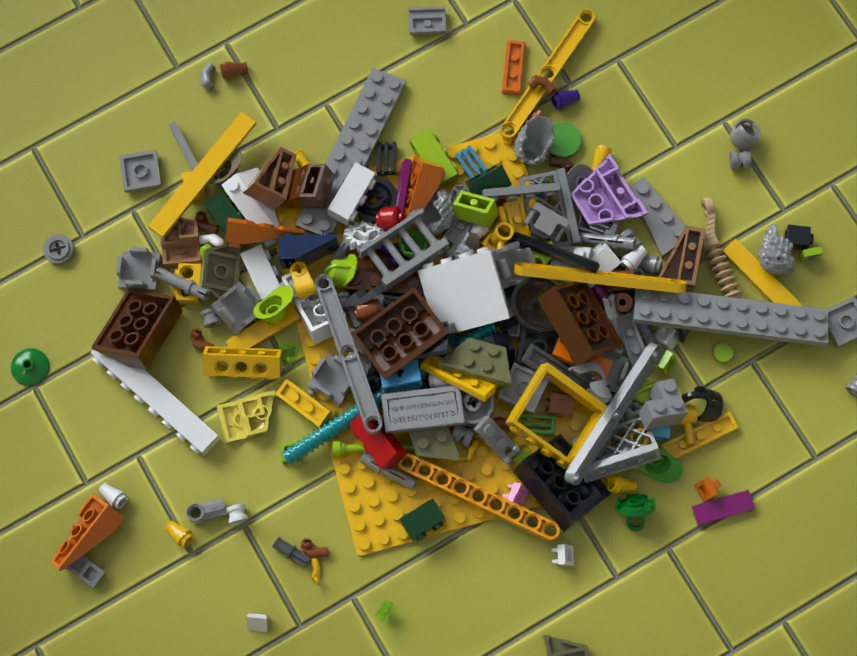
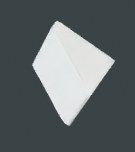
[655,326,679,351]
[247,613,269,632]

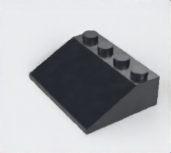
[513,434,611,532]

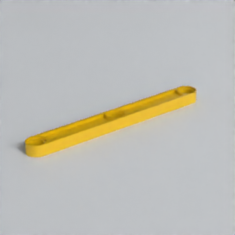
[500,9,595,141]
[513,262,687,293]

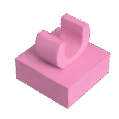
[503,482,529,507]

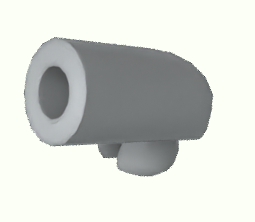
[199,63,215,90]

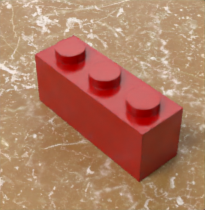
[349,414,407,469]

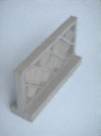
[519,168,581,246]
[571,417,661,483]

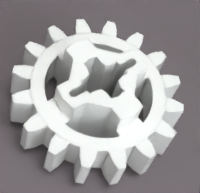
[344,220,385,252]

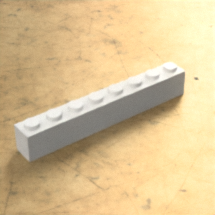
[90,350,221,456]

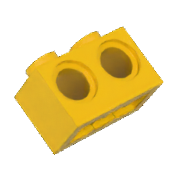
[173,263,202,306]

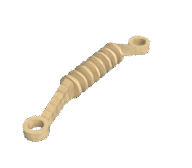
[700,197,744,299]

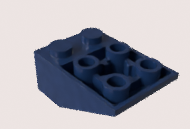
[278,232,339,269]

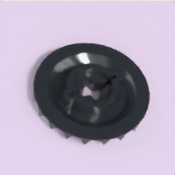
[356,176,397,223]

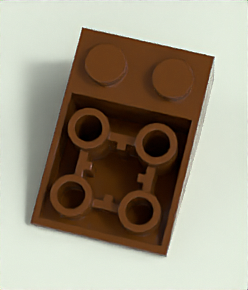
[279,164,336,208]

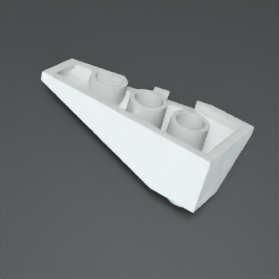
[222,168,280,248]
[281,273,347,344]

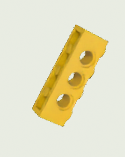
[202,346,282,380]

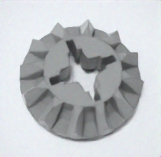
[43,235,74,264]

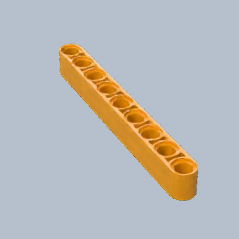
[398,453,560,542]

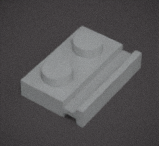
[409,6,446,35]

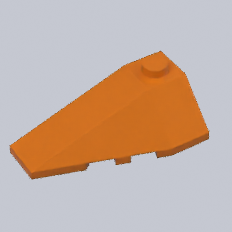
[404,156,445,230]
[225,217,305,248]
[51,493,125,571]

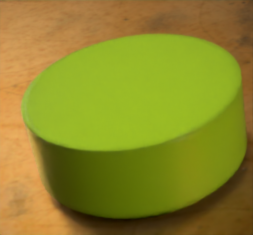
[713,343,733,363]

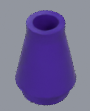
[551,89,580,110]

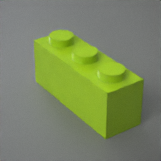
[410,128,459,189]

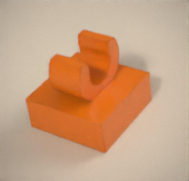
[694,476,722,502]

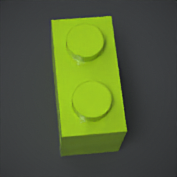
[453,190,498,228]

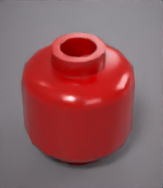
[376,206,406,232]

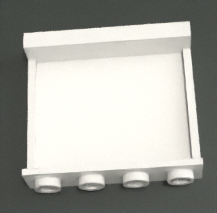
[418,246,514,332]

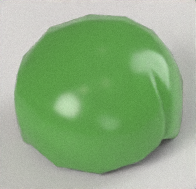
[398,230,427,259]

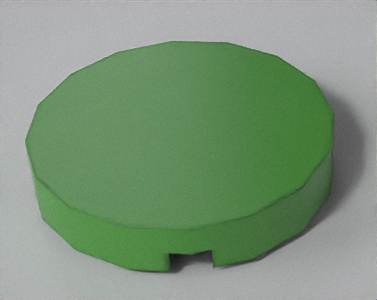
[549,122,581,158]

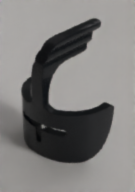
[681,386,723,422]

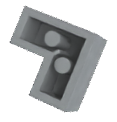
[638,379,688,430]

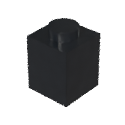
[784,225,814,250]

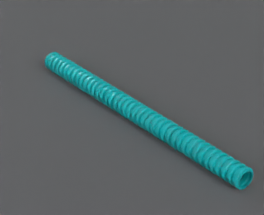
[282,323,497,466]

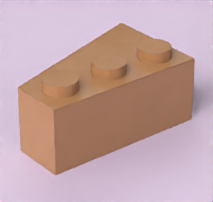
[243,147,296,209]
[658,226,705,288]

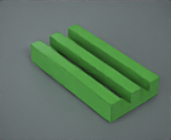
[517,414,556,436]

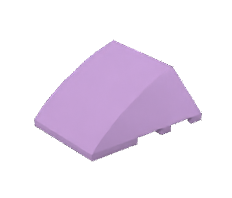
[570,154,649,226]

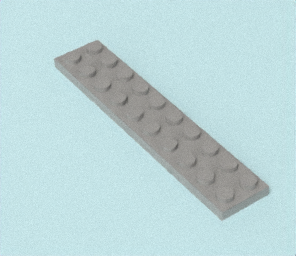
[295,68,407,235]
[633,288,828,347]

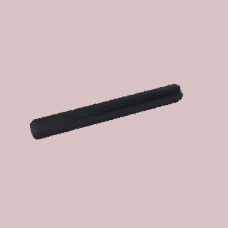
[511,232,600,273]

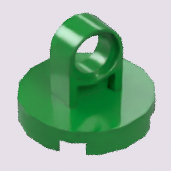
[615,494,655,532]

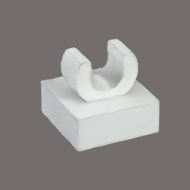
[551,544,575,566]

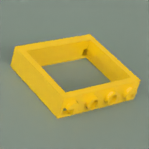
[505,363,608,469]

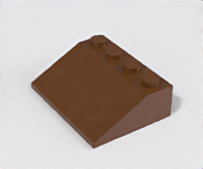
[345,243,428,297]
[538,282,624,366]
[351,287,449,380]
[91,289,183,370]

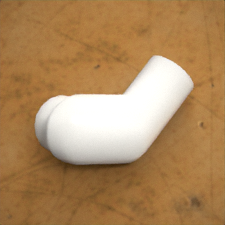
[199,234,225,247]

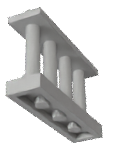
[359,208,449,292]

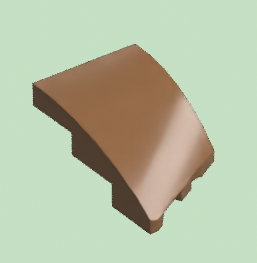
[161,217,202,269]

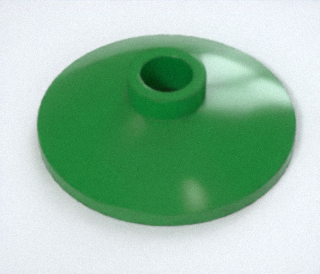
[11,348,49,386]

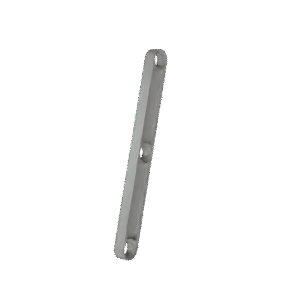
[315,274,382,435]
[565,342,662,485]

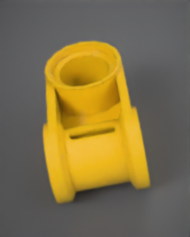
[290,262,317,300]

